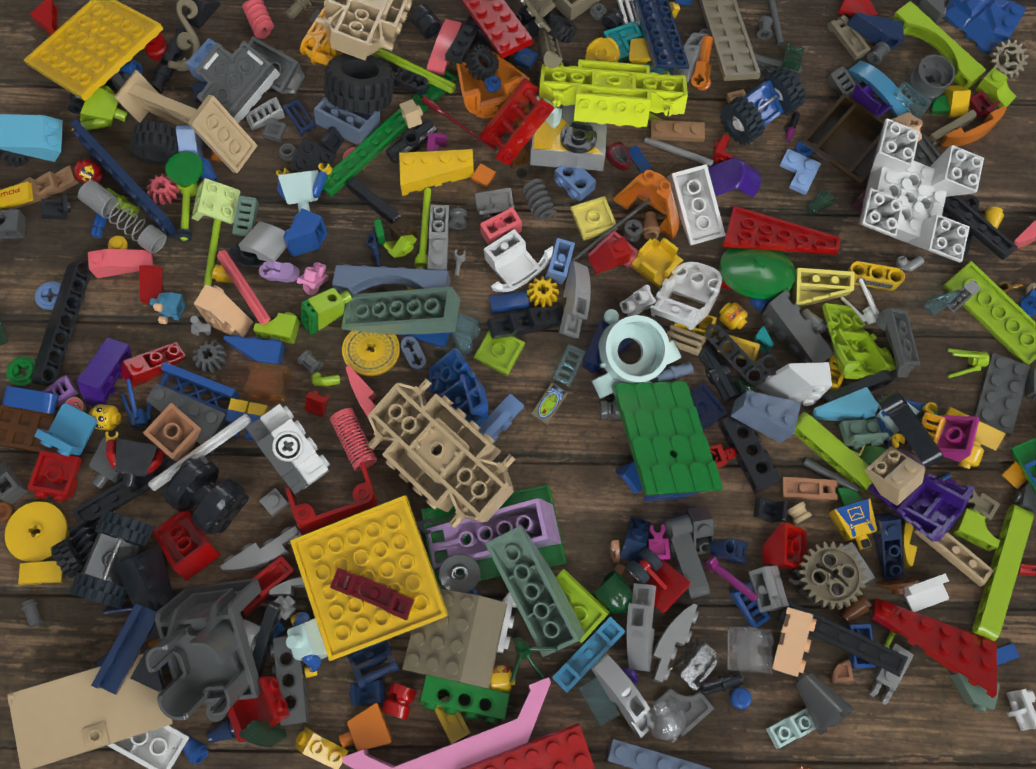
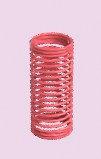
[330,408,377,471]

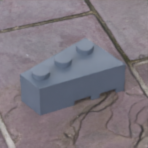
[314,97,380,146]

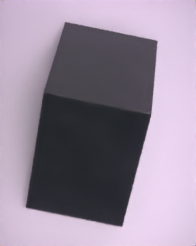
[185,0,220,29]
[130,648,165,692]

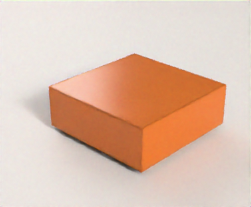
[471,163,496,189]

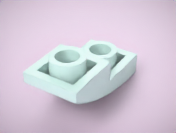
[766,709,816,749]

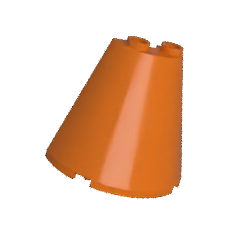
[456,48,530,118]
[613,170,680,240]

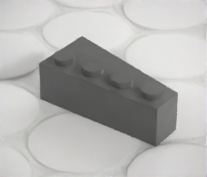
[761,290,834,363]
[146,383,228,455]

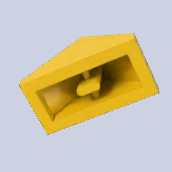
[943,85,971,118]

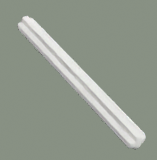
[148,414,252,491]

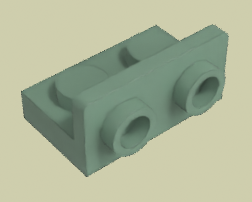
[839,419,889,448]

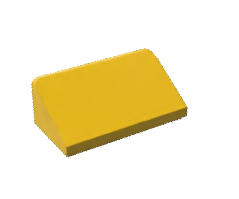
[629,38,651,65]

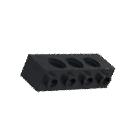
[718,416,780,495]

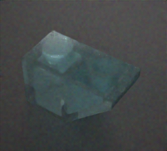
[450,312,481,359]

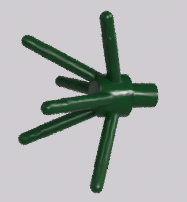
[510,636,558,683]

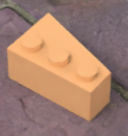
[194,284,253,338]

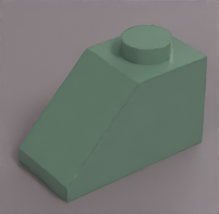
[950,671,1000,713]

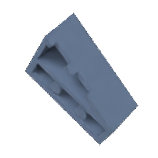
[731,391,801,443]

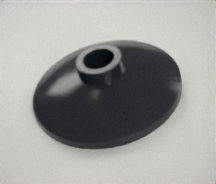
[229,243,266,267]

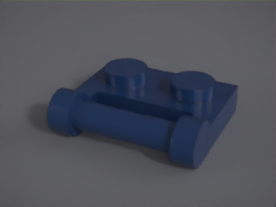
[347,640,400,689]

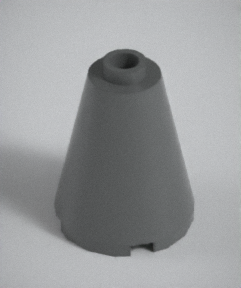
[796,672,854,735]

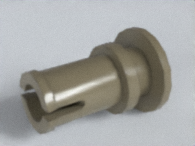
[285,0,312,21]

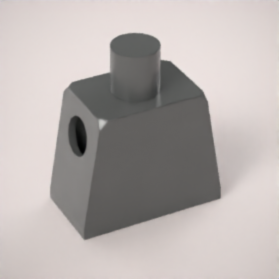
[89,437,124,489]

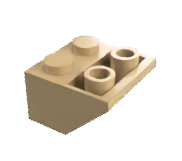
[865,446,926,506]

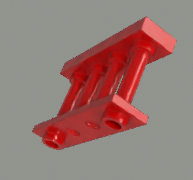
[479,78,555,166]

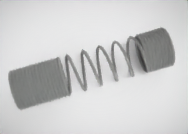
[78,180,167,254]

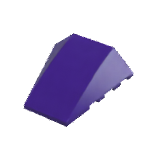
[869,473,975,542]

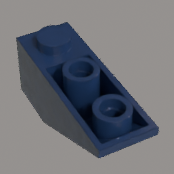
[847,12,904,49]
[872,512,904,580]

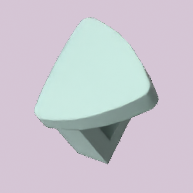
[545,99,562,128]

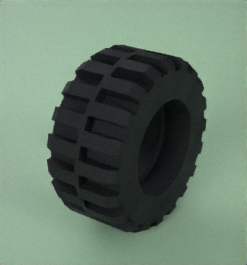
[324,54,394,114]

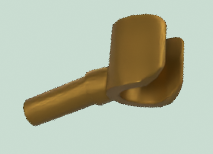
[998,281,1024,294]

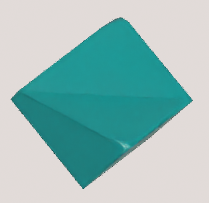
[752,326,775,353]

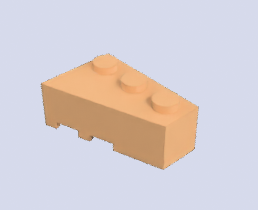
[772,607,817,677]

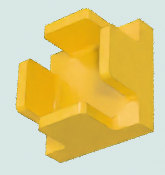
[630,238,683,289]

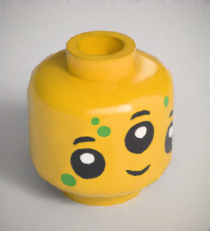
[89,404,121,431]

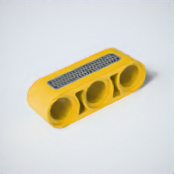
[847,261,905,291]

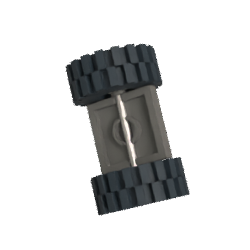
[69,511,153,609]

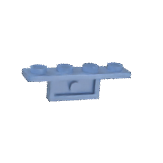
[479,394,524,444]

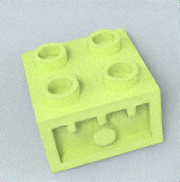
[191,178,240,224]

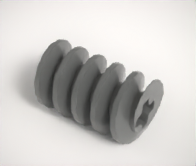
[522,179,557,220]

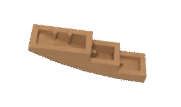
[5,165,79,210]

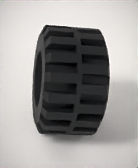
[130,121,179,164]

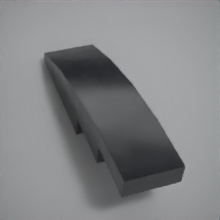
[487,306,564,339]

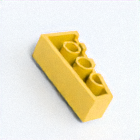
[399,149,474,196]

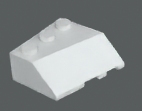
[756,362,832,406]

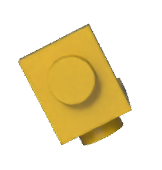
[294,727,348,769]

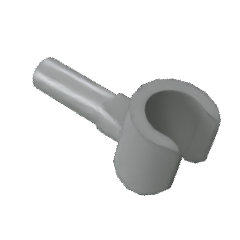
[454,249,466,276]

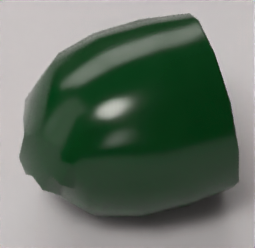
[592,570,633,614]

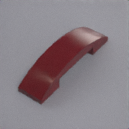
[330,568,415,620]

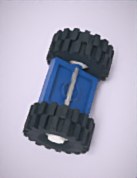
[720,66,806,145]

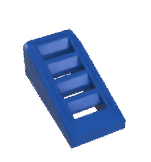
[729,582,771,629]

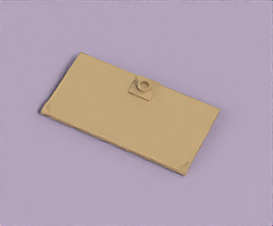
[7,653,173,769]

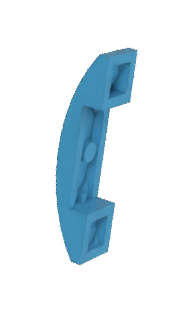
[848,61,910,117]
[552,616,626,693]

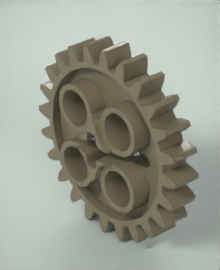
[797,541,867,610]

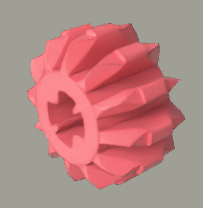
[146,173,180,206]

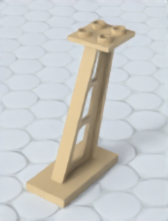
[114,70,257,173]

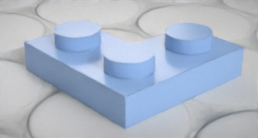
[780,149,821,195]

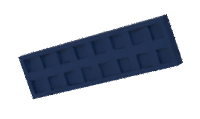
[70,119,177,238]

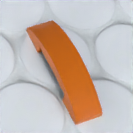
[939,106,1007,147]

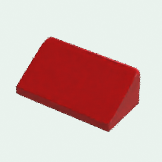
[139,265,163,305]

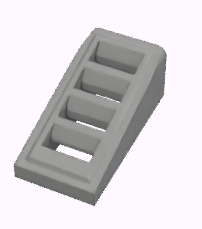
[245,97,285,131]

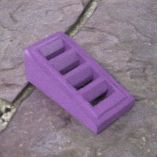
[42,375,79,407]

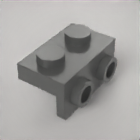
[474,188,515,218]

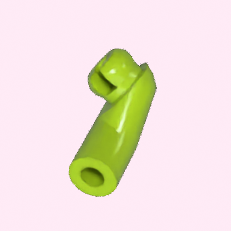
[311,372,340,386]

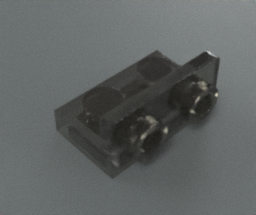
[670,638,721,691]

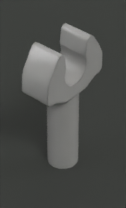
[190,316,212,336]

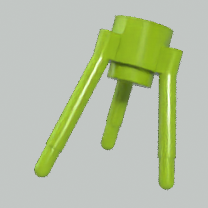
[947,348,989,378]

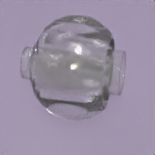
[646,700,687,742]

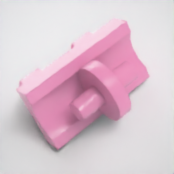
[297,262,329,295]

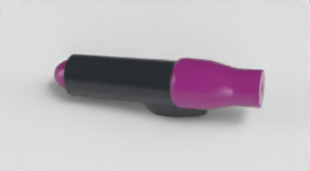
[785,111,800,142]

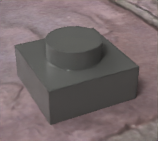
[262,119,287,143]

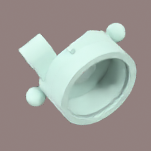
[592,309,681,398]

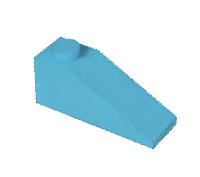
[812,387,879,421]

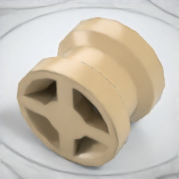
[787,502,812,525]

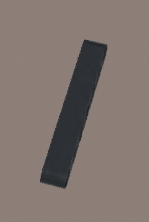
[31,260,92,385]

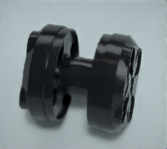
[161,457,249,535]

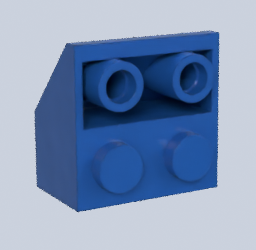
[284,208,328,257]

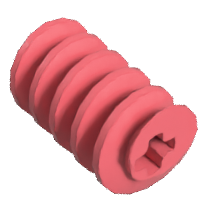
[242,0,274,39]

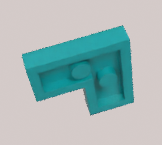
[603,21,642,63]

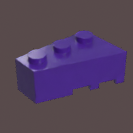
[77,338,132,407]

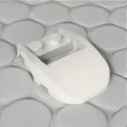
[650,262,722,330]

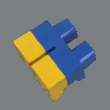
[225,398,270,441]

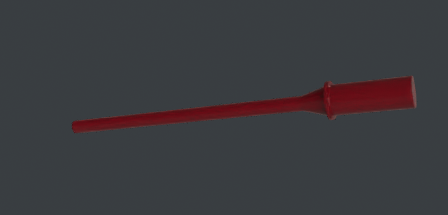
[421,96,497,152]

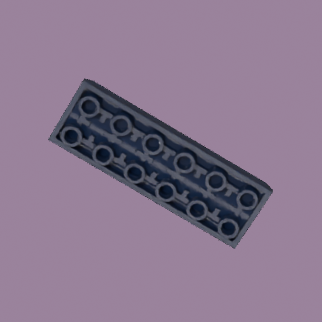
[633,0,690,69]

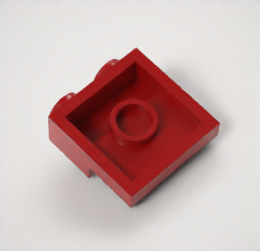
[27,450,82,502]

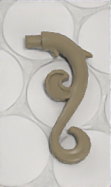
[168,0,201,71]

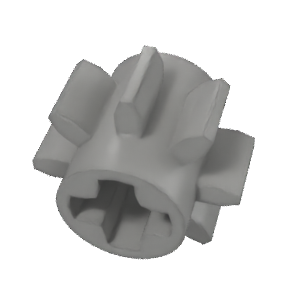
[274,595,296,621]

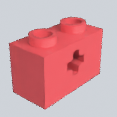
[480,207,522,246]

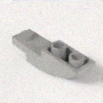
[672,29,710,83]
[428,205,449,271]
[559,261,591,338]
[220,526,302,573]
[627,583,656,672]
[652,604,699,683]
[591,654,655,738]

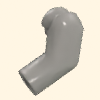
[896,256,924,272]

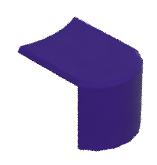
[850,83,893,117]
[708,157,761,198]

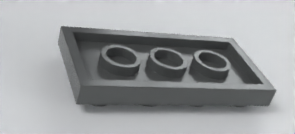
[973,353,1030,437]

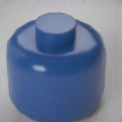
[729,687,752,709]

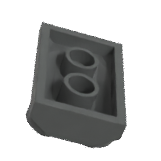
[248,36,305,94]
[876,308,921,378]

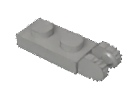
[869,643,914,704]

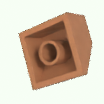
[143,403,201,461]

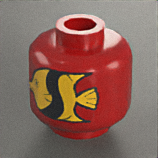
[73,159,104,184]

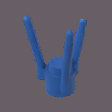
[120,379,152,428]

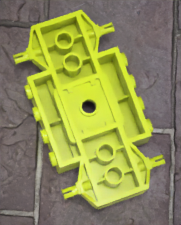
[539,59,688,128]

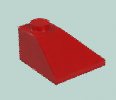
[762,523,807,571]

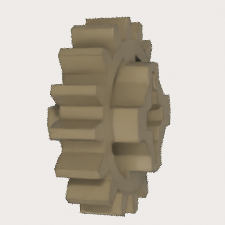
[988,39,1029,79]

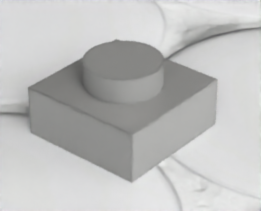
[260,488,289,517]

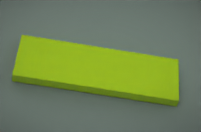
[942,261,1036,365]

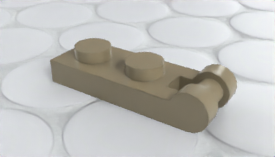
[828,15,871,60]

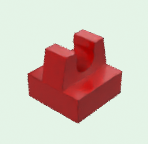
[305,391,329,417]

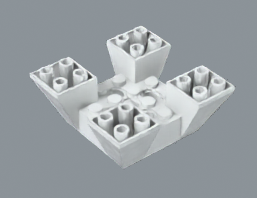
[859,118,984,263]

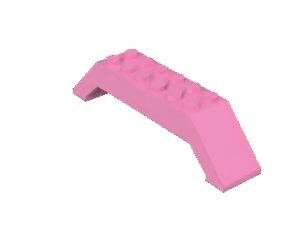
[342,677,551,769]

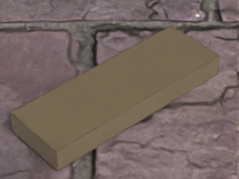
[928,110,977,146]

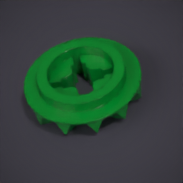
[6,356,35,387]

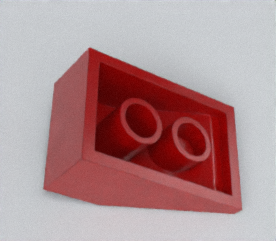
[152,510,220,581]

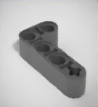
[664,514,710,600]

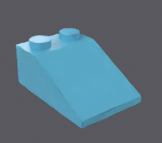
[0,114,63,162]

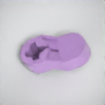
[259,261,300,283]

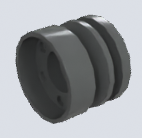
[906,54,955,103]

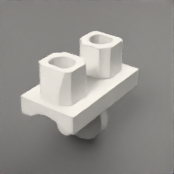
[620,285,657,317]
[1006,689,1036,731]

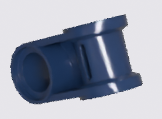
[710,538,748,564]

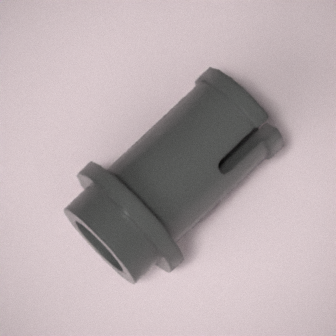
[20,599,43,628]

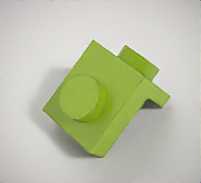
[384,235,417,258]

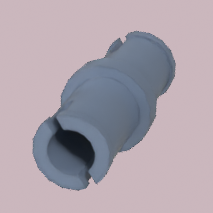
[654,362,694,383]

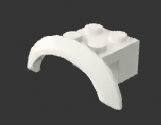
[484,229,553,292]

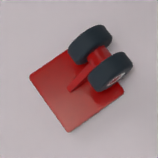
[626,547,691,613]

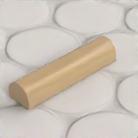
[913,528,994,587]

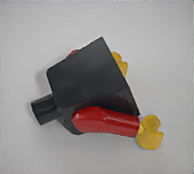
[105,431,166,487]

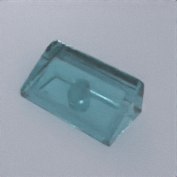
[579,677,620,726]

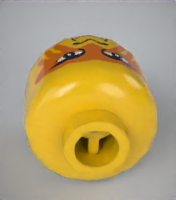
[719,302,748,330]

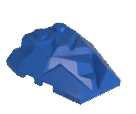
[944,0,1026,55]
[429,348,489,426]

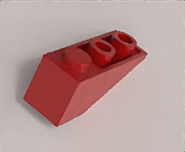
[120,342,186,388]

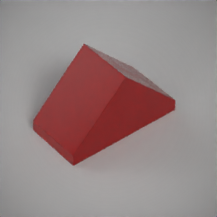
[30,0,58,35]

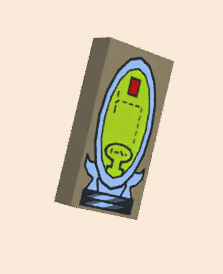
[531,383,568,426]

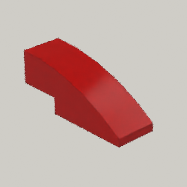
[241,555,295,617]

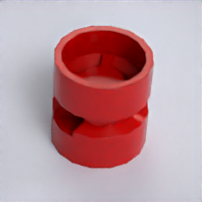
[144,32,167,61]
[381,682,417,720]

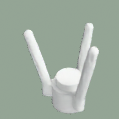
[840,278,879,325]

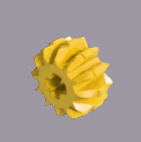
[527,276,559,308]

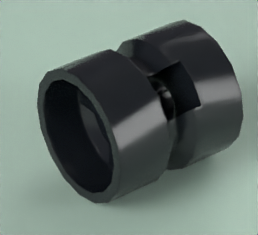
[410,4,442,39]

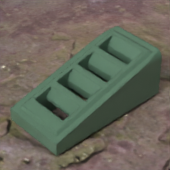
[232,196,259,237]

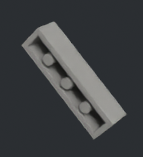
[945,280,981,313]

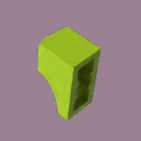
[975,67,1016,108]
[253,312,300,344]
[951,508,1000,551]

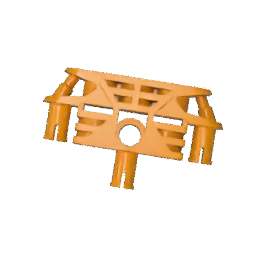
[300,7,343,65]

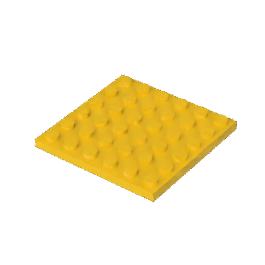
[24,0,163,101]
[290,495,449,661]

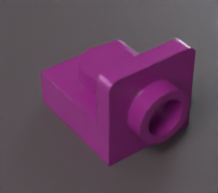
[427,133,447,151]

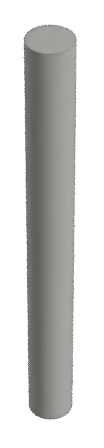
[644,136,714,167]

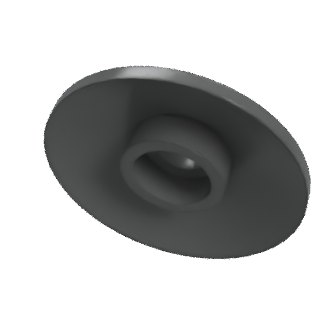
[439,554,480,593]

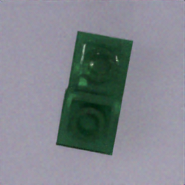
[239,720,288,747]

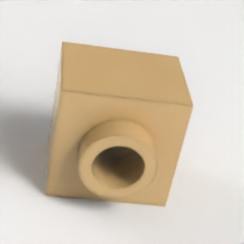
[399,99,423,128]

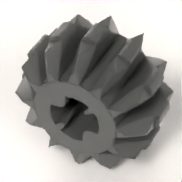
[192,340,227,373]

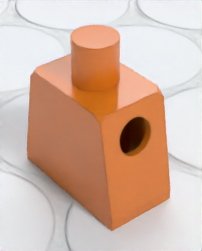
[339,703,394,751]

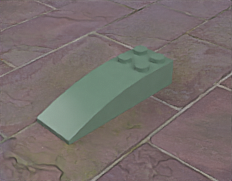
[341,287,460,334]
[485,525,585,657]

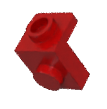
[712,134,733,164]

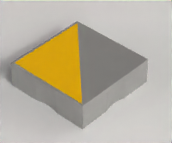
[530,96,607,171]

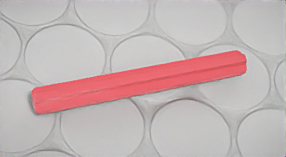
[217,250,270,325]

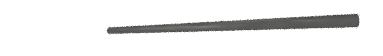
[570,198,651,263]

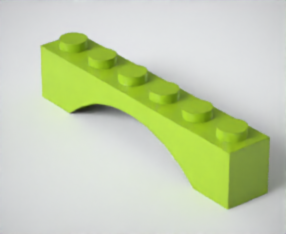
[892,1,986,89]

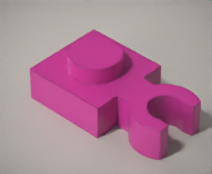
[647,524,670,560]

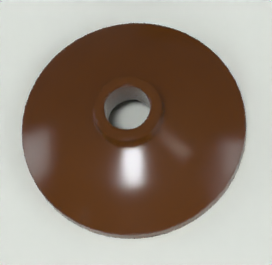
[875,578,919,595]

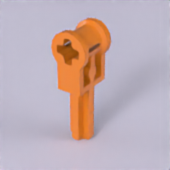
[691,36,713,91]

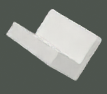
[903,573,949,612]

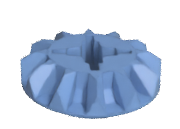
[35,281,61,311]

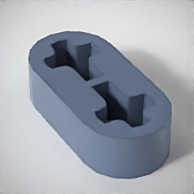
[401,336,427,372]

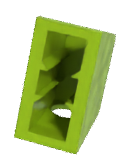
[308,288,352,330]

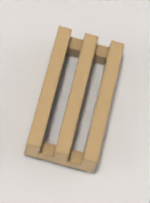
[666,325,706,356]

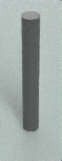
[768,0,784,46]
[803,458,860,493]

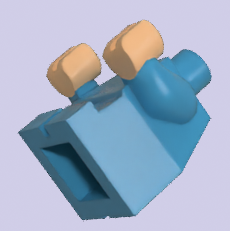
[150,292,186,324]

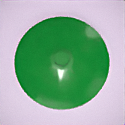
[719,247,796,299]

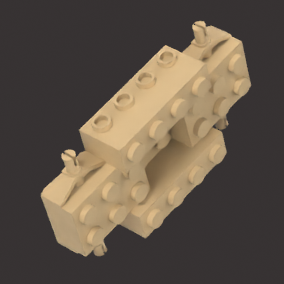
[315,0,412,60]
[367,378,516,528]

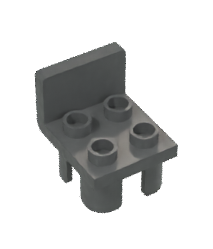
[146,578,263,720]

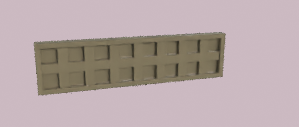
[699,0,761,81]

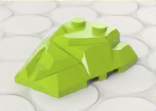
[822,303,896,379]

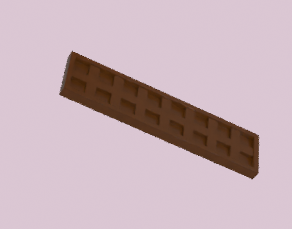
[0,405,60,454]

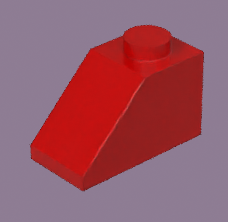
[588,237,632,275]

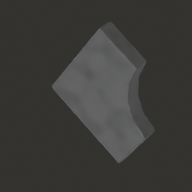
[654,688,714,736]

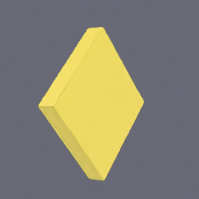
[570,196,618,241]

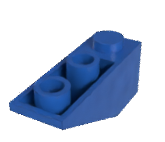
[223,334,285,370]

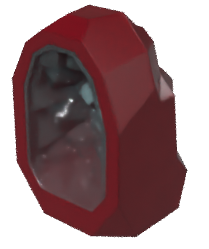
[605,141,631,171]

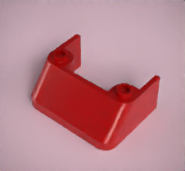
[285,462,379,536]

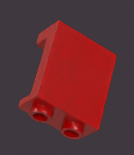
[227,676,290,742]

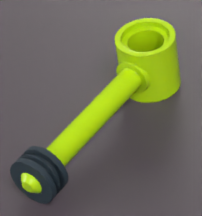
[176,182,198,242]

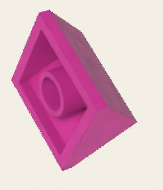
[934,415,980,462]

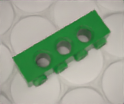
[418,675,509,725]

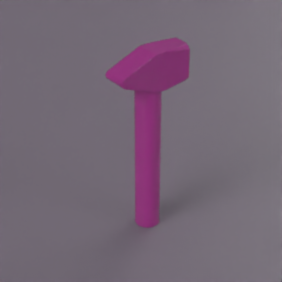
[704,556,759,602]

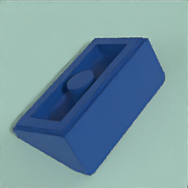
[489,291,529,315]

